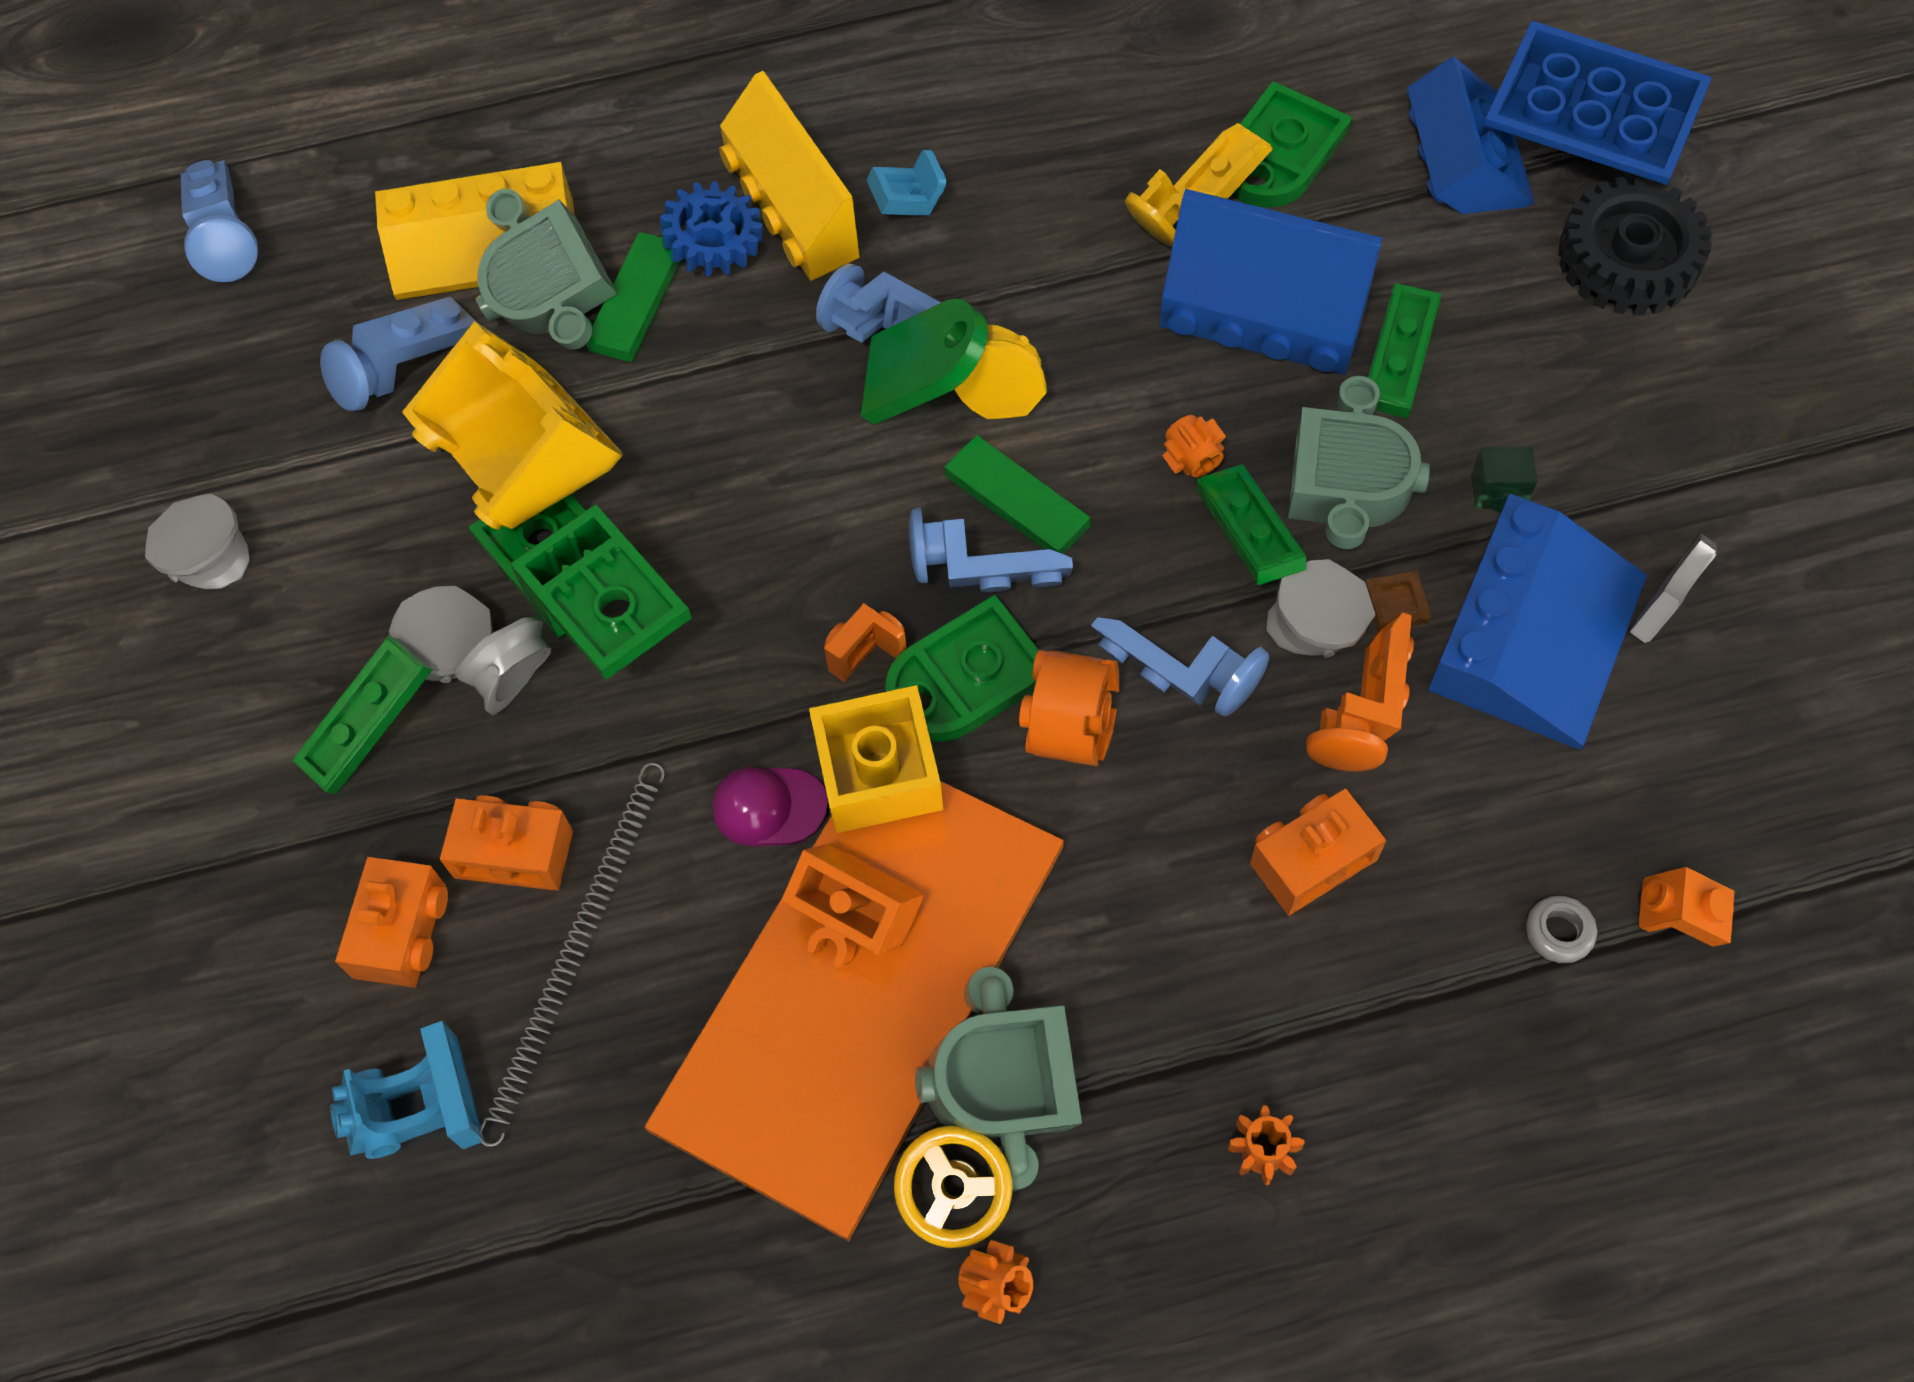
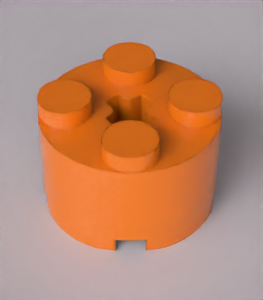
[1019,650,1119,767]

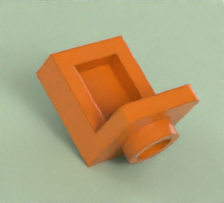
[824,603,907,682]
[1638,867,1735,947]

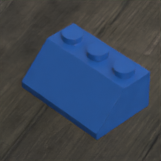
[1407,56,1534,214]

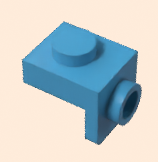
[866,150,946,216]

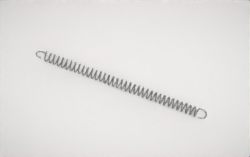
[479,762,664,1147]

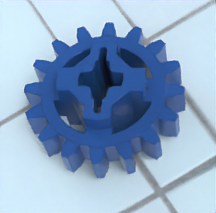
[660,181,763,276]

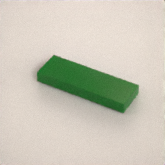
[586,232,680,363]
[1368,283,1441,419]
[944,435,1091,554]
[1197,464,1307,586]
[292,635,433,794]

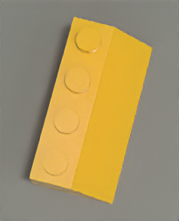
[719,71,860,281]
[375,162,575,300]

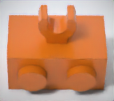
[1250,788,1386,916]
[440,795,573,891]
[781,843,925,968]
[335,857,448,988]

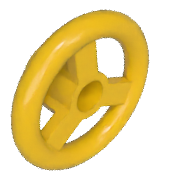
[894,1125,1013,1248]

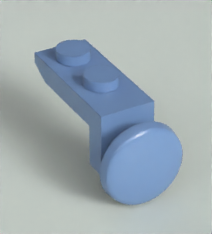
[180,160,258,282]
[816,264,964,343]
[320,296,478,411]
[908,507,1073,592]
[1091,617,1269,717]

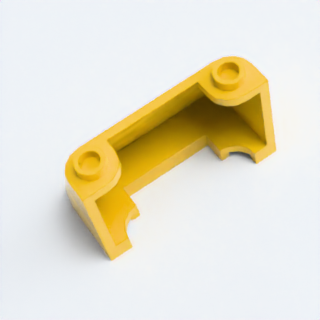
[402,321,623,530]

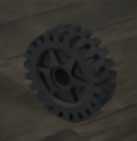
[1558,176,1712,316]

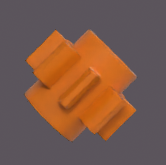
[1162,415,1226,478]
[1228,1105,1305,1185]
[958,1240,1033,1324]

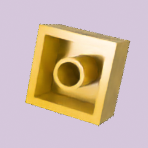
[809,685,943,833]

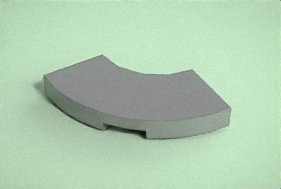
[1630,533,1717,643]

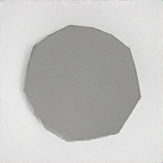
[145,493,250,589]
[1266,559,1376,658]
[389,586,493,683]
[454,616,551,716]

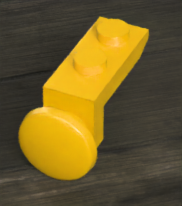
[1125,123,1273,247]

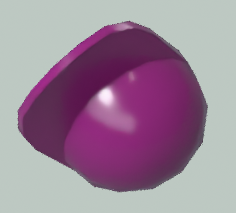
[712,766,828,847]

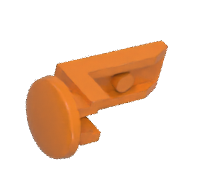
[1306,612,1414,772]

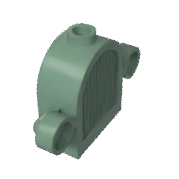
[475,189,618,350]
[1288,376,1430,549]
[915,967,1082,1191]

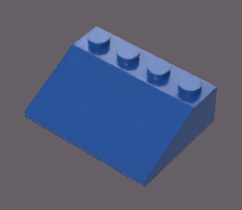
[1484,20,1712,185]
[1159,189,1383,375]
[1428,493,1647,750]

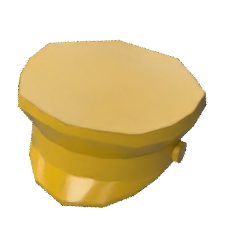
[954,324,1047,419]

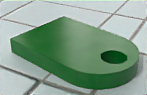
[1232,81,1353,208]
[861,299,988,425]
[885,595,1038,742]

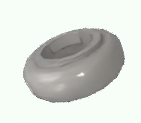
[1525,896,1598,963]

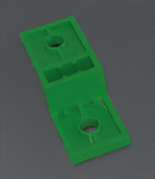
[468,494,692,681]

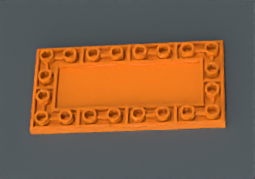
[645,781,1064,1242]

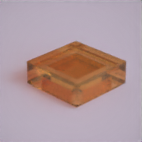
[1366,571,1431,632]

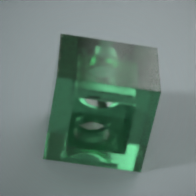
[1471,447,1537,512]

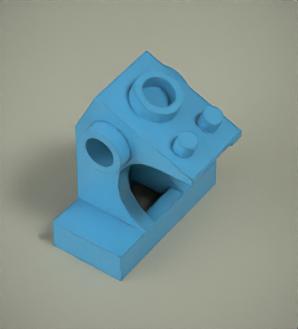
[330,1021,485,1159]

